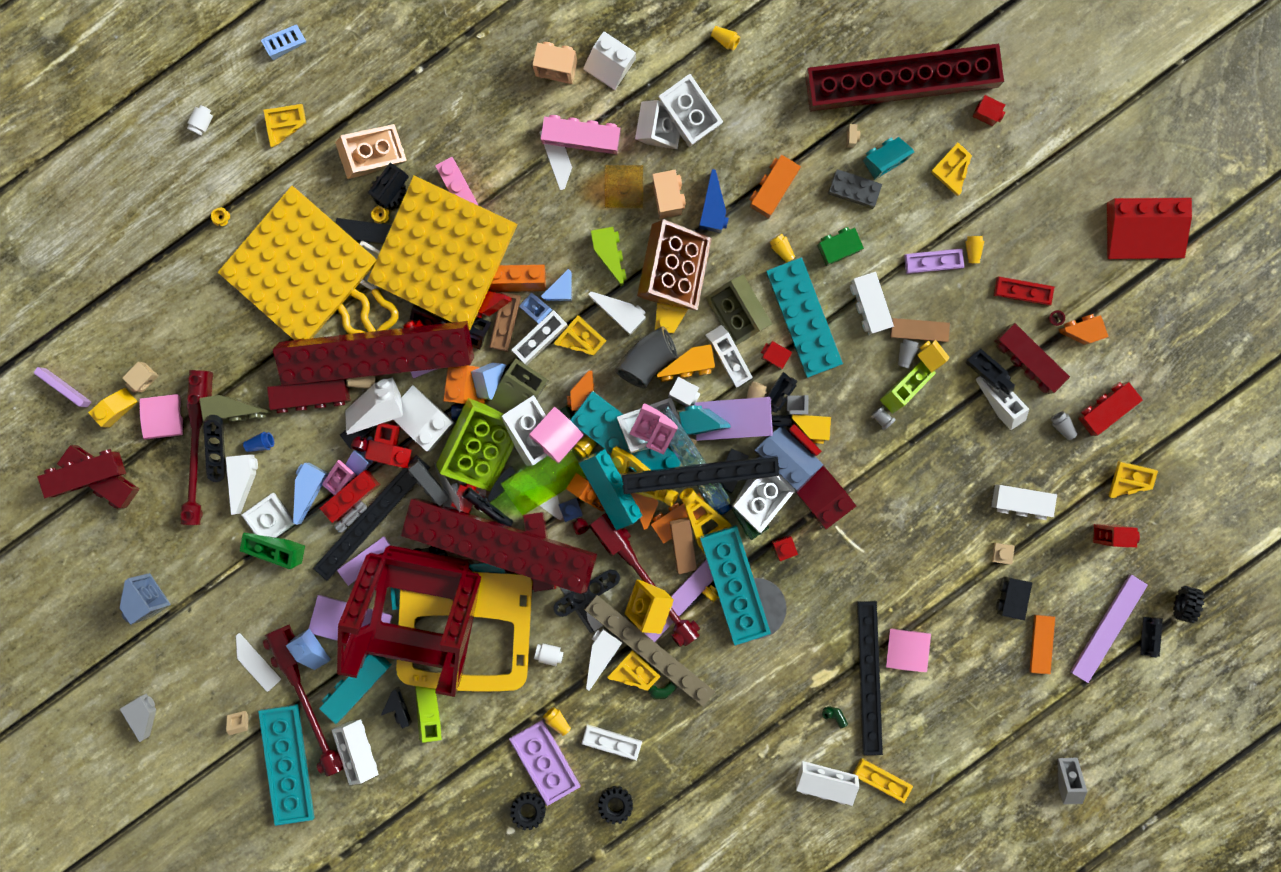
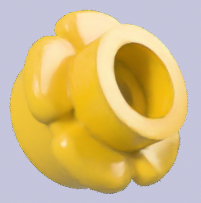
[371,205,389,224]
[211,207,230,226]
[702,585,719,602]

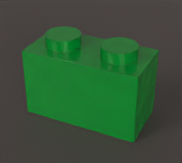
[817,227,864,266]

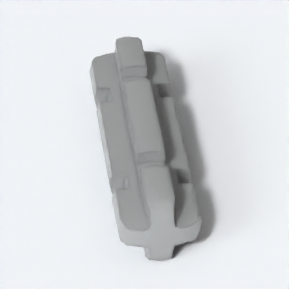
[334,501,367,533]

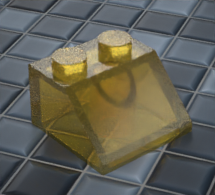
[604,165,643,208]

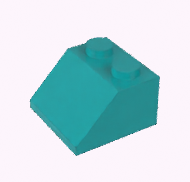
[863,137,914,180]
[679,405,731,435]

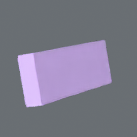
[904,249,964,274]
[34,367,91,407]
[337,536,391,586]

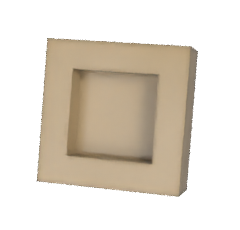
[846,124,860,148]
[991,543,1015,565]
[226,711,248,735]

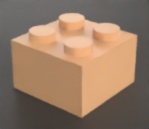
[533,42,577,84]
[652,170,686,219]

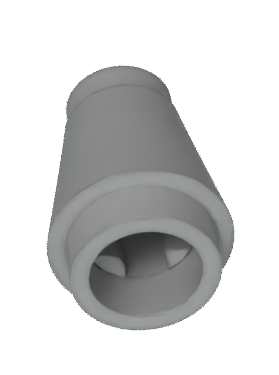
[898,339,919,368]
[1051,411,1077,440]

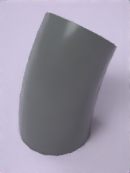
[615,326,678,388]

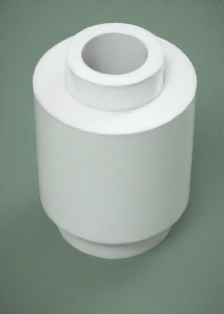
[187,105,213,136]
[534,643,564,666]

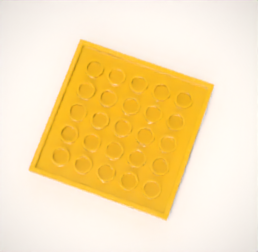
[367,176,518,330]
[218,186,377,340]

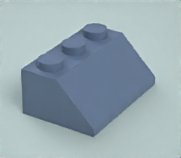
[755,426,824,492]
[120,573,171,625]

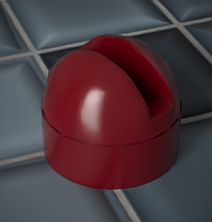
[1049,310,1065,326]
[351,436,367,452]
[572,518,589,535]

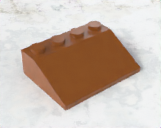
[637,219,712,311]

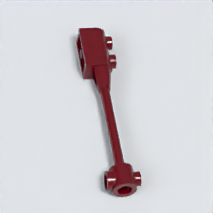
[180,370,213,525]
[589,513,700,647]
[263,624,344,777]

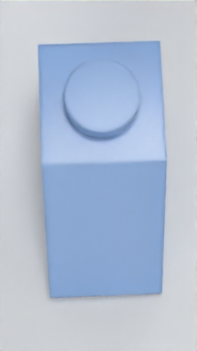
[286,629,331,670]

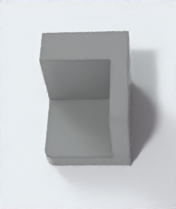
[786,395,808,415]

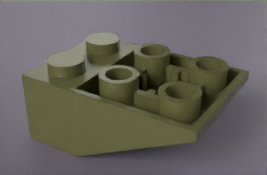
[487,358,549,414]
[200,395,272,425]

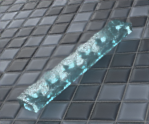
[659,406,731,510]

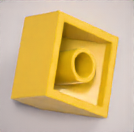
[624,579,674,634]

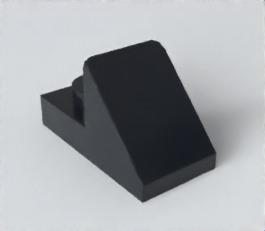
[381,687,412,729]

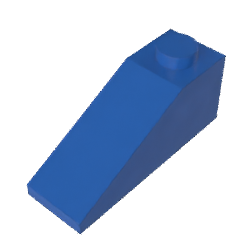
[699,169,729,233]

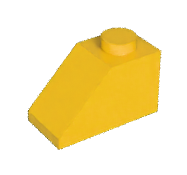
[88,388,138,427]
[791,414,831,444]

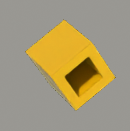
[917,340,950,373]

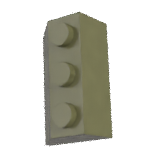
[705,274,772,345]

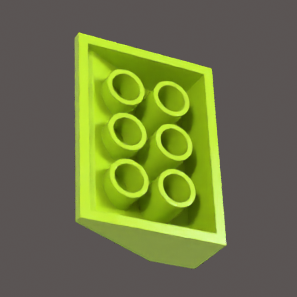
[436,398,514,492]

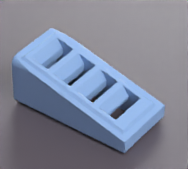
[261,25,306,60]

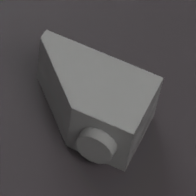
[120,694,156,742]
[1058,758,1087,805]

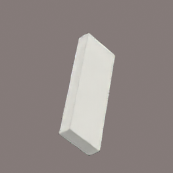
[582,724,642,761]

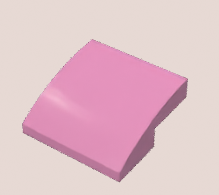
[140,394,183,440]
[630,404,678,454]
[529,407,583,464]
[886,629,931,672]

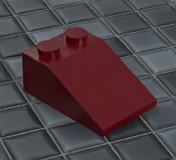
[795,460,856,529]

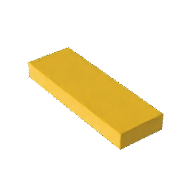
[853,758,913,803]

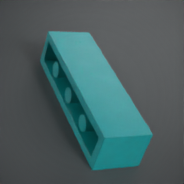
[579,449,643,530]
[319,654,392,724]

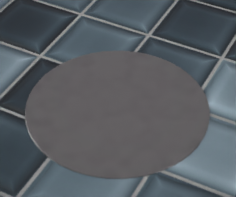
[754,578,787,639]

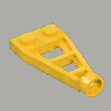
[610,446,679,506]
[679,488,732,554]

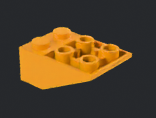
[656,344,715,382]

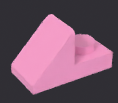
[322,460,356,496]

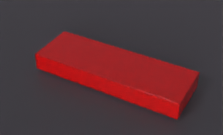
[993,276,1055,306]

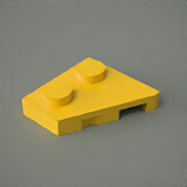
[263,104,306,147]
[931,143,972,197]
[655,303,688,334]
[554,315,607,355]
[1108,461,1158,498]
[607,649,661,691]

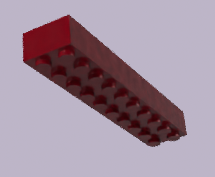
[805,43,1004,112]
[273,321,474,386]
[401,498,597,594]

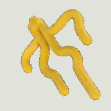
[337,288,398,334]

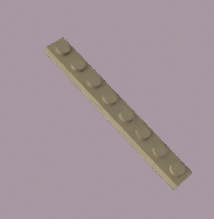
[584,595,715,707]

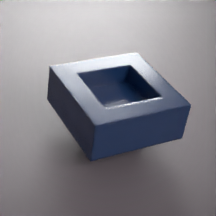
[558,498,583,522]

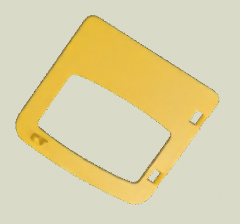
[396,571,533,691]

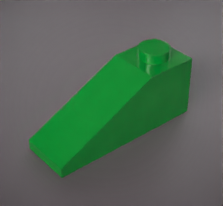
[240,533,305,569]

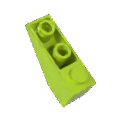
[591,227,627,286]
[415,686,442,743]

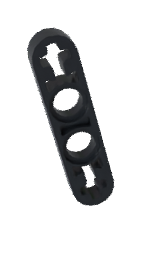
[203,415,226,482]
[554,569,620,617]

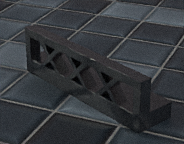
[409,304,491,350]

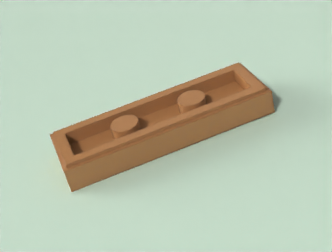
[489,292,521,352]
[890,318,950,342]
[669,517,697,574]

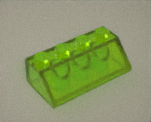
[501,449,586,515]

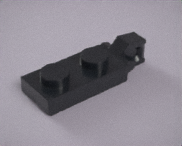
[966,349,1015,395]

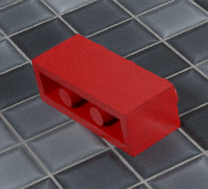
[1078,382,1143,436]
[320,470,381,523]
[1093,524,1140,548]

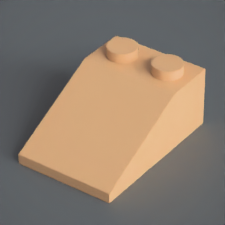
[335,124,407,179]

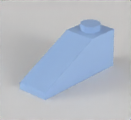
[293,463,329,525]

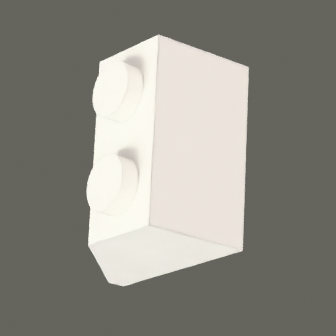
[583,32,636,90]
[635,100,680,149]

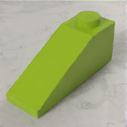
[880,360,936,414]

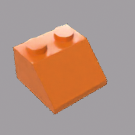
[444,365,486,404]

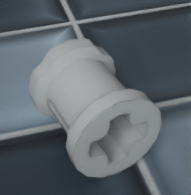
[870,405,896,431]

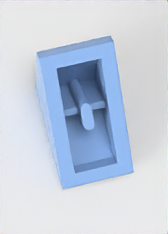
[541,269,572,301]
[519,293,552,324]
[471,363,506,400]

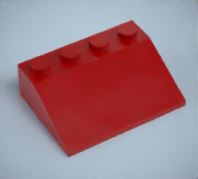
[1107,198,1192,259]

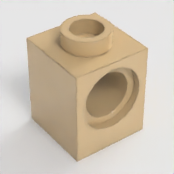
[123,361,159,392]

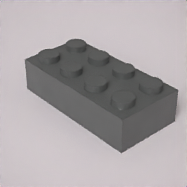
[828,169,882,209]
[408,458,449,506]

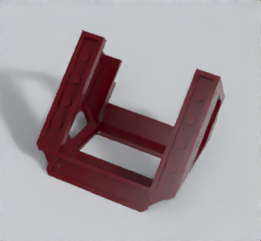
[337,545,481,697]

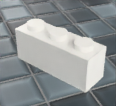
[850,272,894,335]
[512,310,568,365]
[668,377,700,407]
[991,485,1057,520]
[332,720,379,785]
[796,761,859,806]

